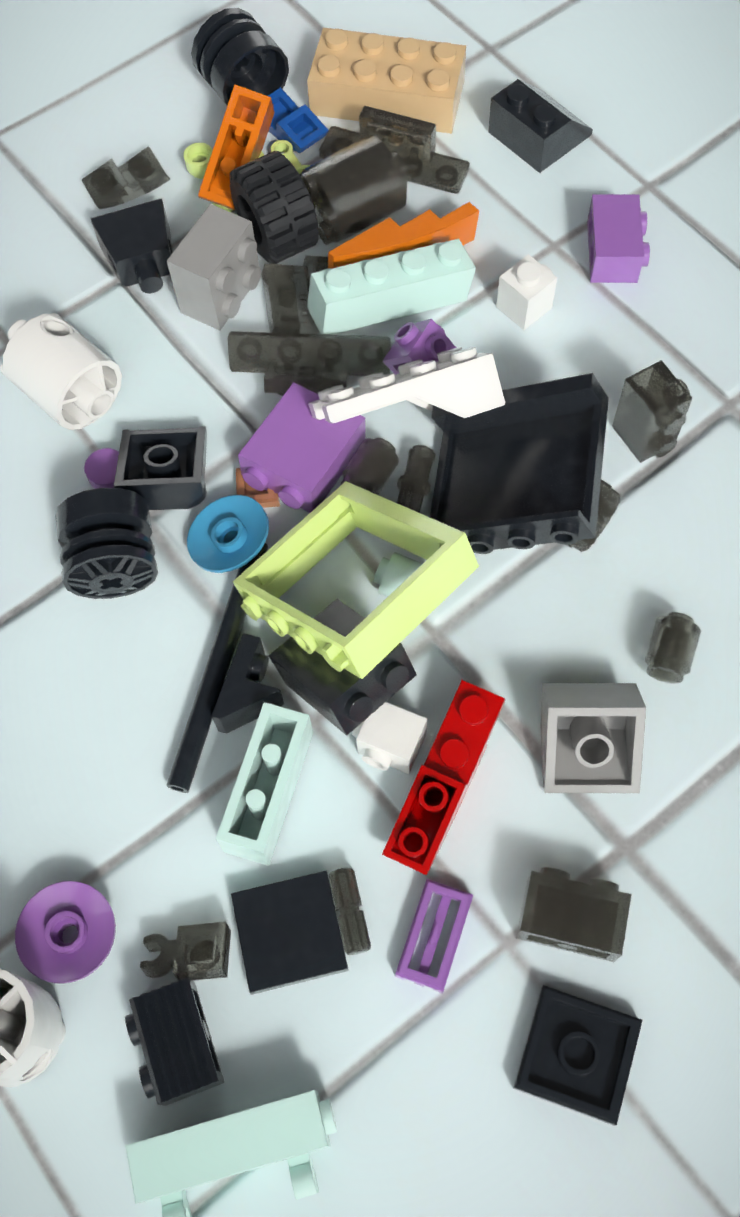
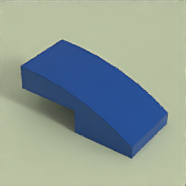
[268,87,329,153]

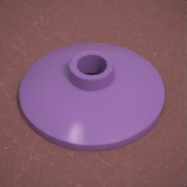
[15,881,116,984]

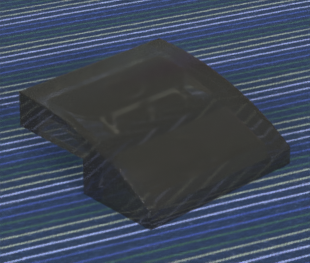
[262,255,328,337]

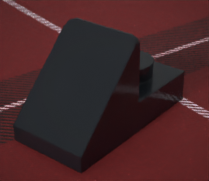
[211,633,284,734]

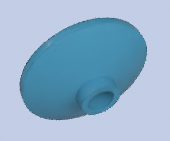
[187,495,269,573]

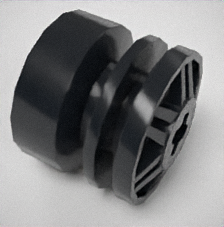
[191,8,289,106]
[55,488,158,599]

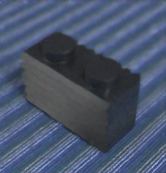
[125,978,224,1106]

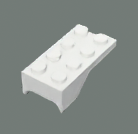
[308,347,505,424]

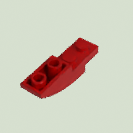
[382,680,506,875]

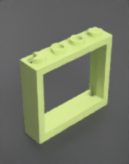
[233,481,479,679]

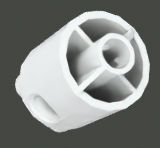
[1,313,122,430]
[0,969,66,1088]

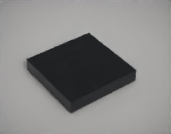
[231,870,349,995]
[513,985,643,1126]

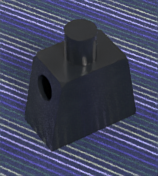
[90,198,173,294]

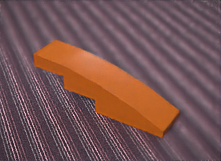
[328,202,479,268]

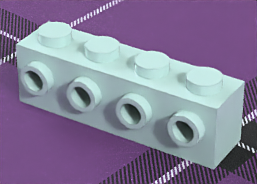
[307,239,476,337]

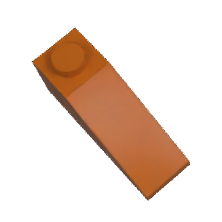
[198,84,275,210]

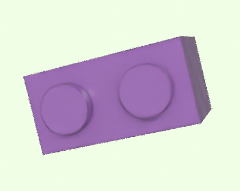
[587,194,650,283]

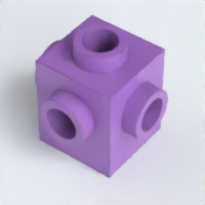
[383,319,457,375]

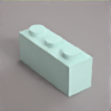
[216,702,313,866]

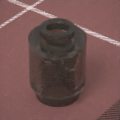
[341,438,399,495]
[645,612,701,684]

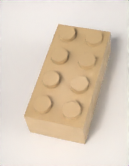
[307,27,466,134]

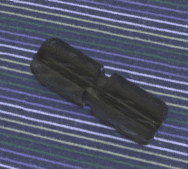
[329,867,371,955]

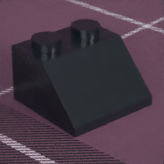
[488,79,593,173]

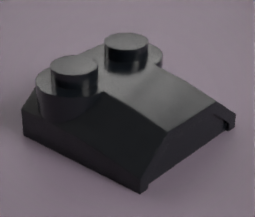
[114,426,207,510]

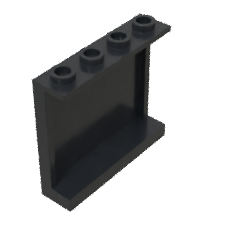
[430,373,609,554]

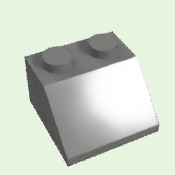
[541,683,646,793]

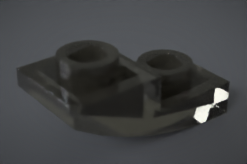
[82,146,170,209]

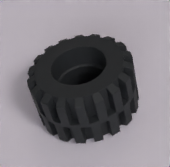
[230,151,319,265]

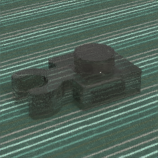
[140,921,231,981]

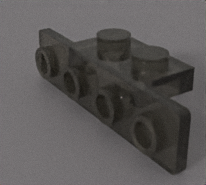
[319,105,470,194]
[227,331,391,396]

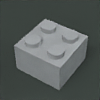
[167,204,261,331]

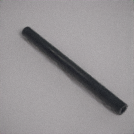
[166,543,269,793]

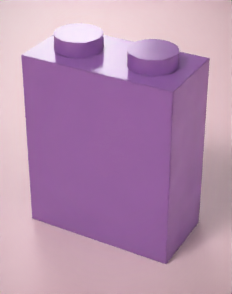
[238,382,366,513]

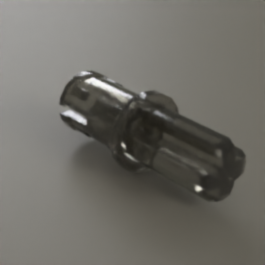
[396,445,436,513]

